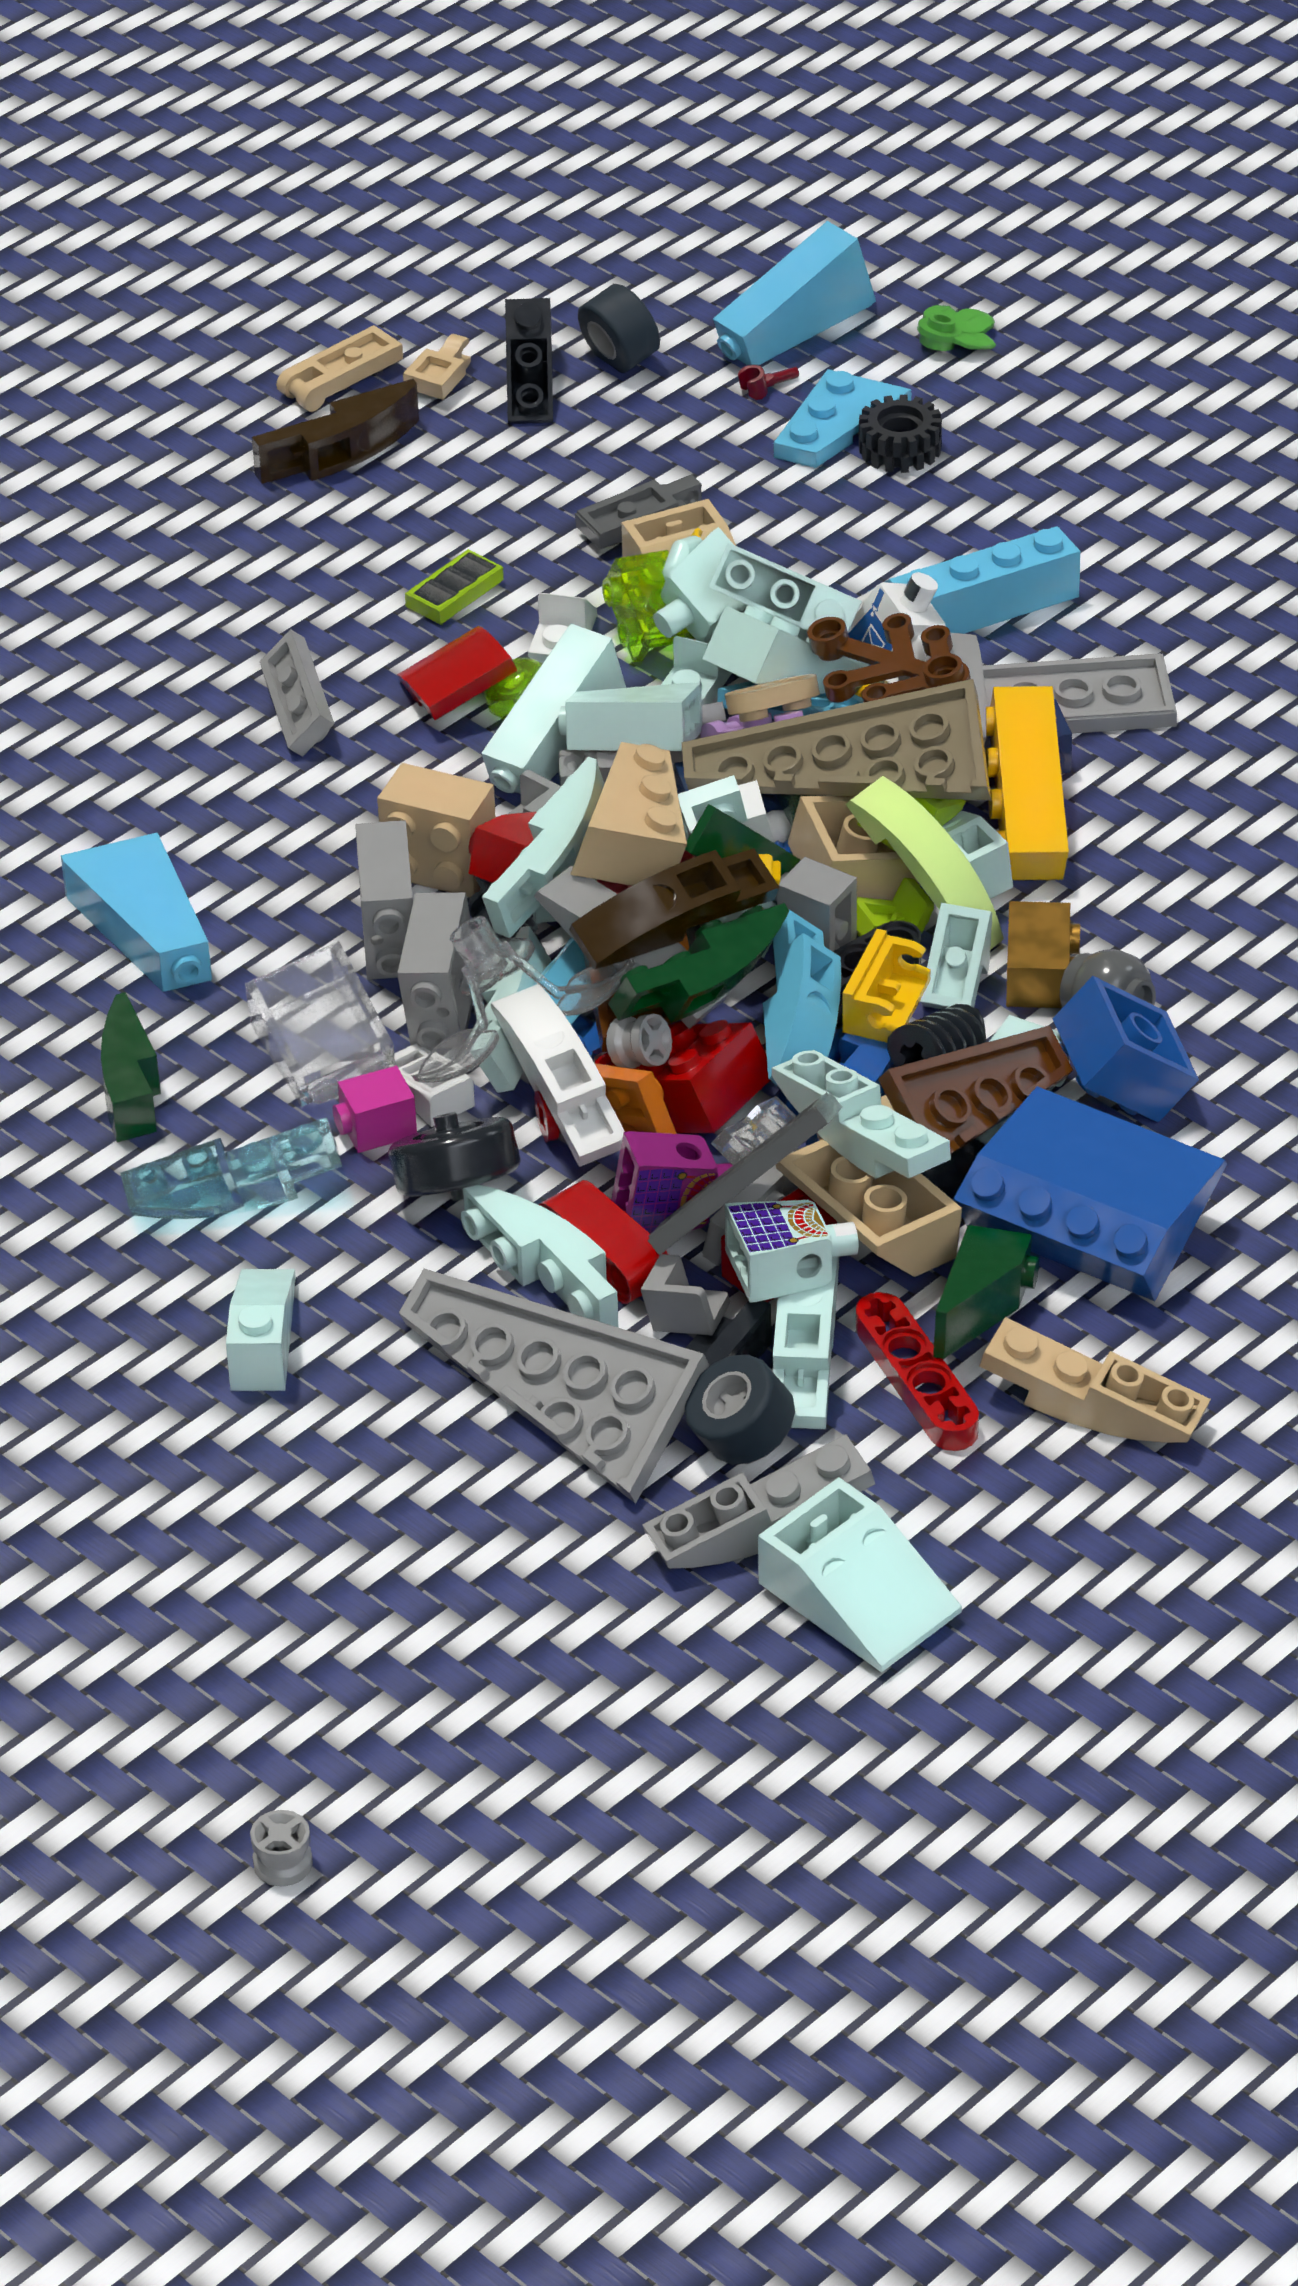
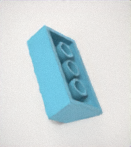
[867,526,1081,634]

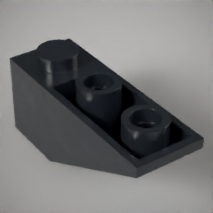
[505,298,553,424]

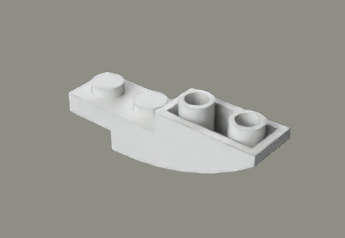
[491,984,625,1167]

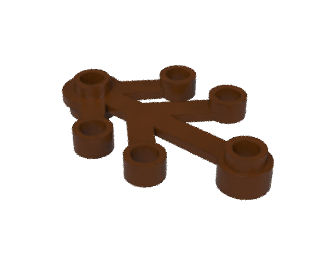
[807,613,971,703]

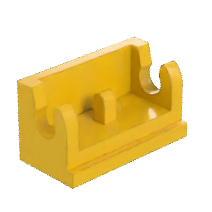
[843,929,931,1043]

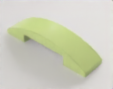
[846,776,1004,950]

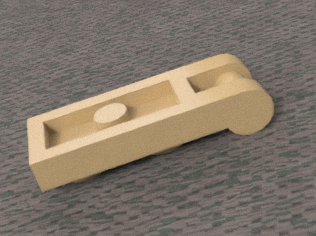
[276,325,403,412]

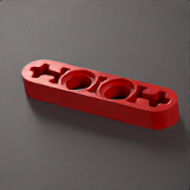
[856,1292,979,1451]

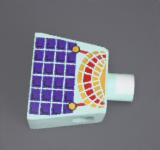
[725,1200,859,1303]

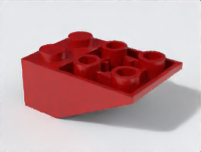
[595,1020,770,1133]

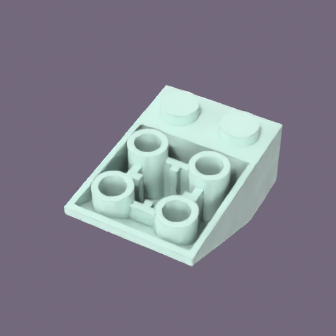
[702,604,883,694]
[758,1477,962,1673]

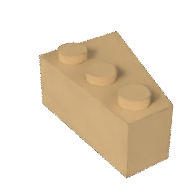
[570,742,687,886]

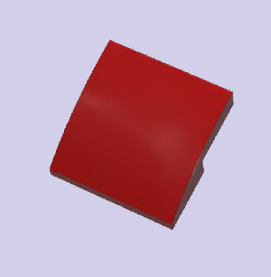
[397,625,517,720]

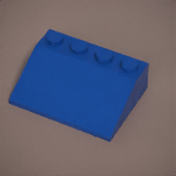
[953,1086,1227,1302]

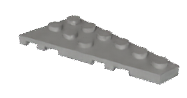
[399,1268,709,1504]

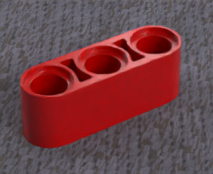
[538,1180,669,1304]

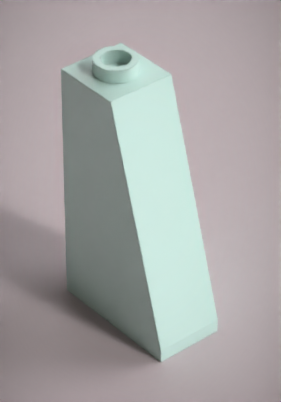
[481,623,626,794]

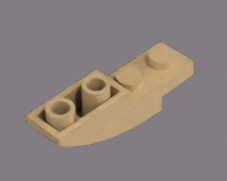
[979,1317,1211,1443]

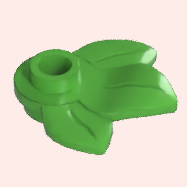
[917,305,996,351]

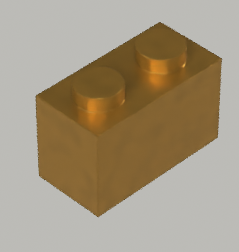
[1006,901,1080,1008]

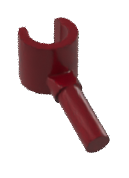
[738,365,799,400]

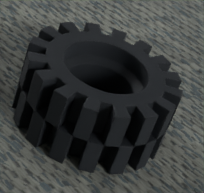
[859,395,942,473]

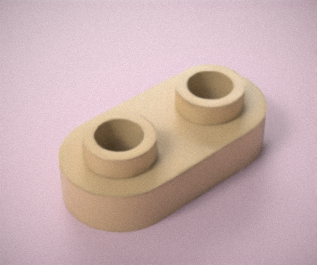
[725,674,820,722]

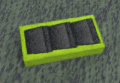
[405,549,504,625]

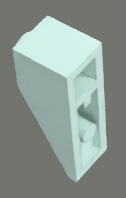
[226,1269,296,1391]

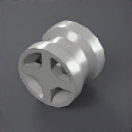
[606,1013,672,1069]
[250,1810,313,1887]

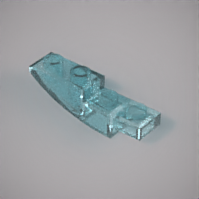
[120,1117,343,1219]

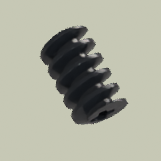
[887,1004,987,1068]

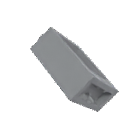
[355,820,413,980]
[397,892,480,1052]

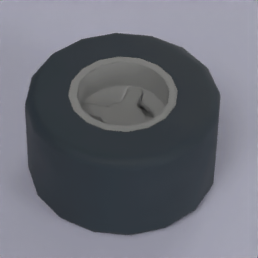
[577,284,661,373]
[685,1355,795,1465]

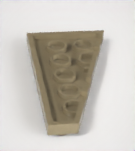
[681,679,991,800]

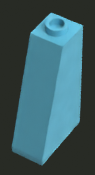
[713,221,876,365]
[61,832,212,992]

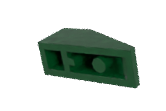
[933,1225,1039,1359]

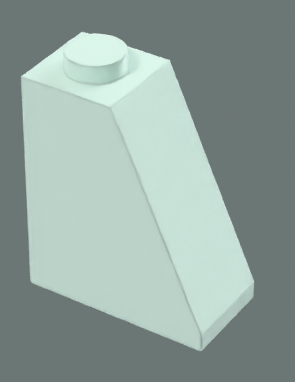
[559,683,703,751]

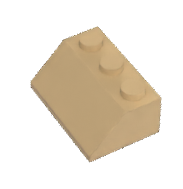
[776,1139,962,1277]

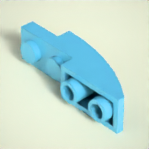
[763,910,841,1088]

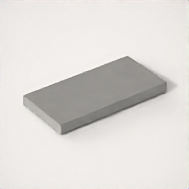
[982,653,1177,734]

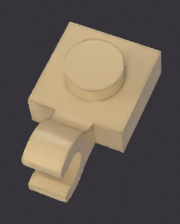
[403,333,471,400]

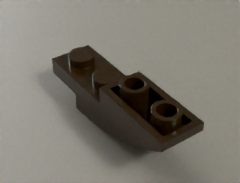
[252,379,419,484]
[569,848,780,970]

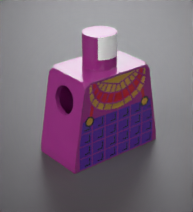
[611,1131,734,1234]

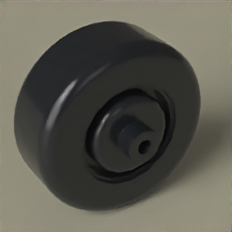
[388,1112,521,1201]

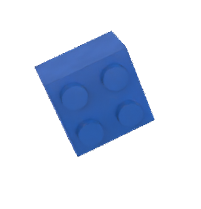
[1052,976,1199,1122]

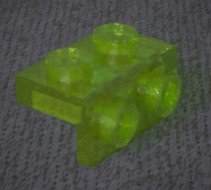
[602,550,695,662]

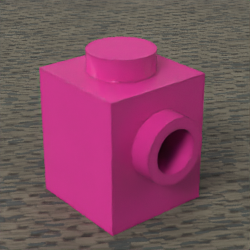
[332,1065,417,1153]

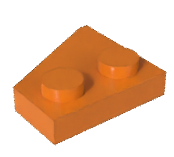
[594,1063,676,1134]

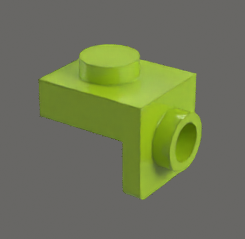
[857,878,934,937]

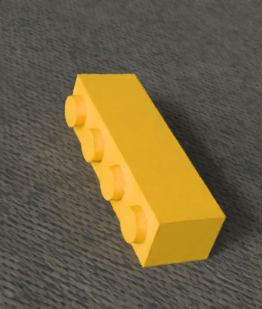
[985,686,1069,880]

